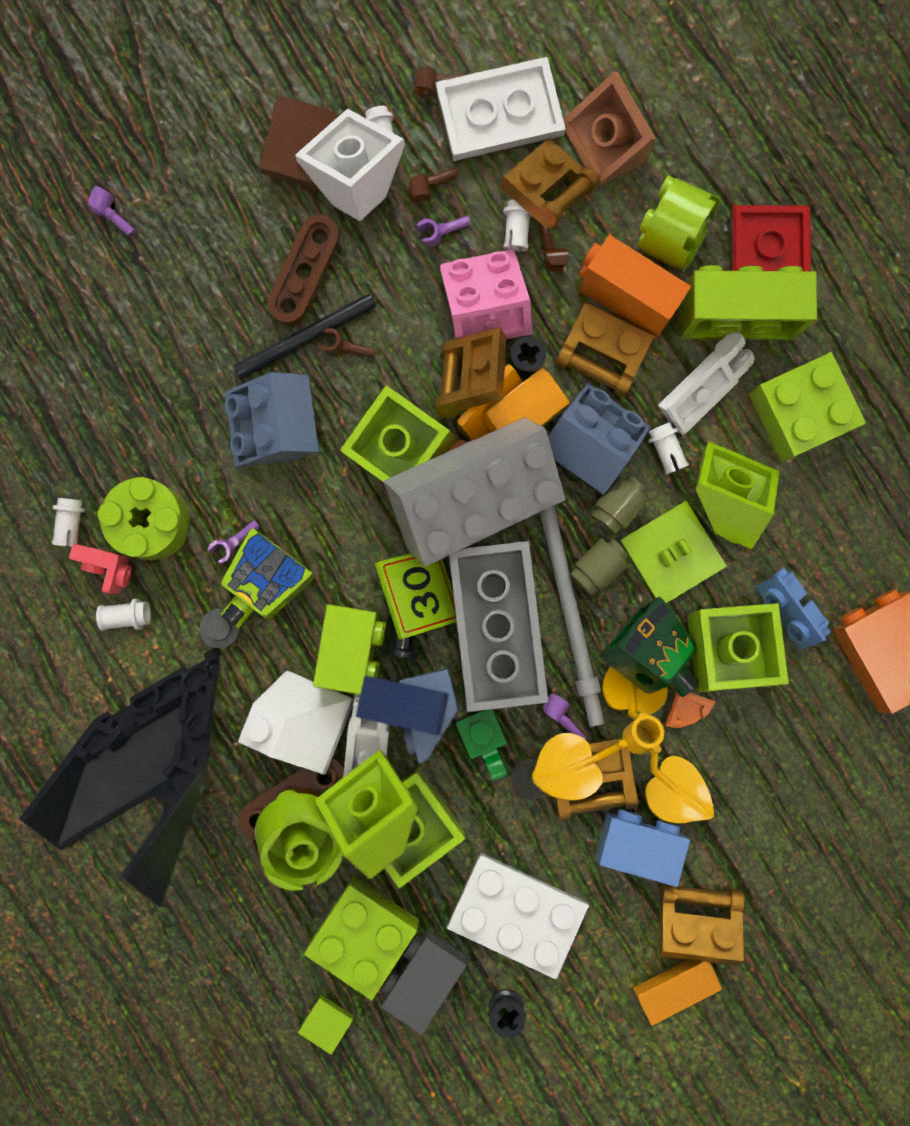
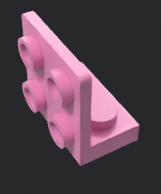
[440,250,533,340]

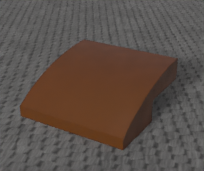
[259,95,340,194]

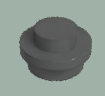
[200,609,240,648]

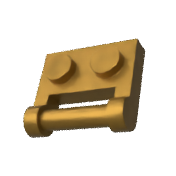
[499,138,600,228]
[554,302,655,398]
[435,327,506,418]
[555,737,638,821]
[659,883,744,966]

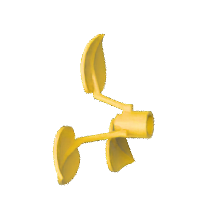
[532,666,714,824]

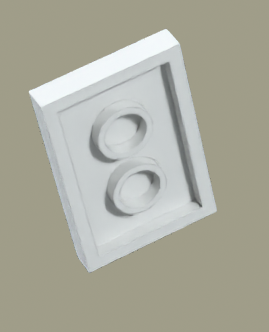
[436,57,565,161]
[447,853,589,979]

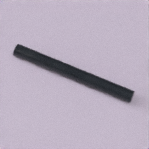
[234,293,376,379]

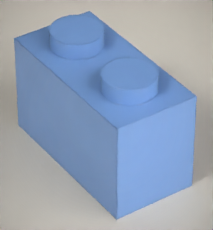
[595,809,690,887]

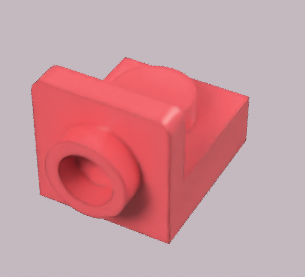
[69,543,132,594]

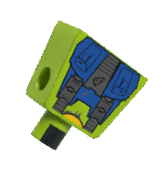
[220,528,314,629]

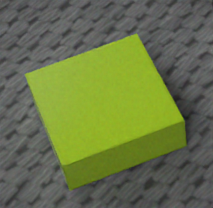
[298,995,354,1055]

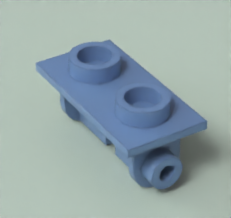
[755,567,831,650]

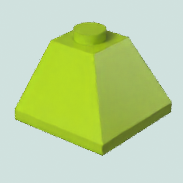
[695,441,780,549]
[315,749,417,879]

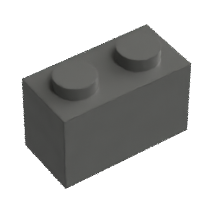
[380,929,467,1035]

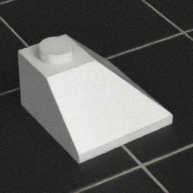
[295,109,405,221]
[238,670,354,774]

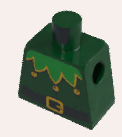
[599,596,699,697]

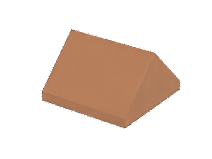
[563,72,656,187]

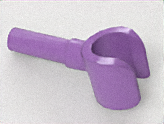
[88,186,135,237]
[417,216,471,247]
[208,520,260,563]
[543,693,586,740]

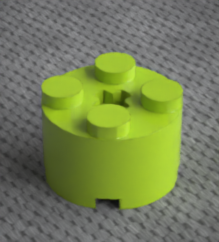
[637,176,721,272]
[98,477,190,560]
[255,790,342,891]

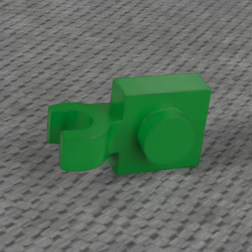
[455,709,507,781]

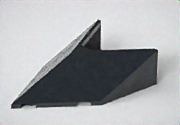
[19,648,221,908]

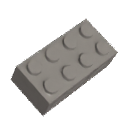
[383,417,566,566]
[449,541,548,712]

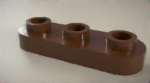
[268,214,340,326]
[238,756,344,840]

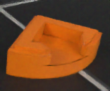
[663,691,715,728]

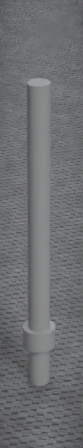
[540,506,605,727]

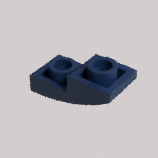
[356,676,449,736]

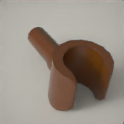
[414,66,467,97]
[408,167,459,203]
[538,222,568,272]
[319,328,376,358]

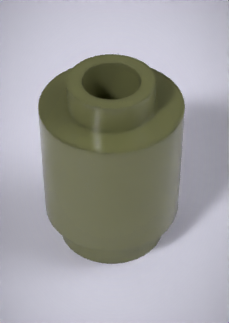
[591,476,648,535]
[570,538,628,596]

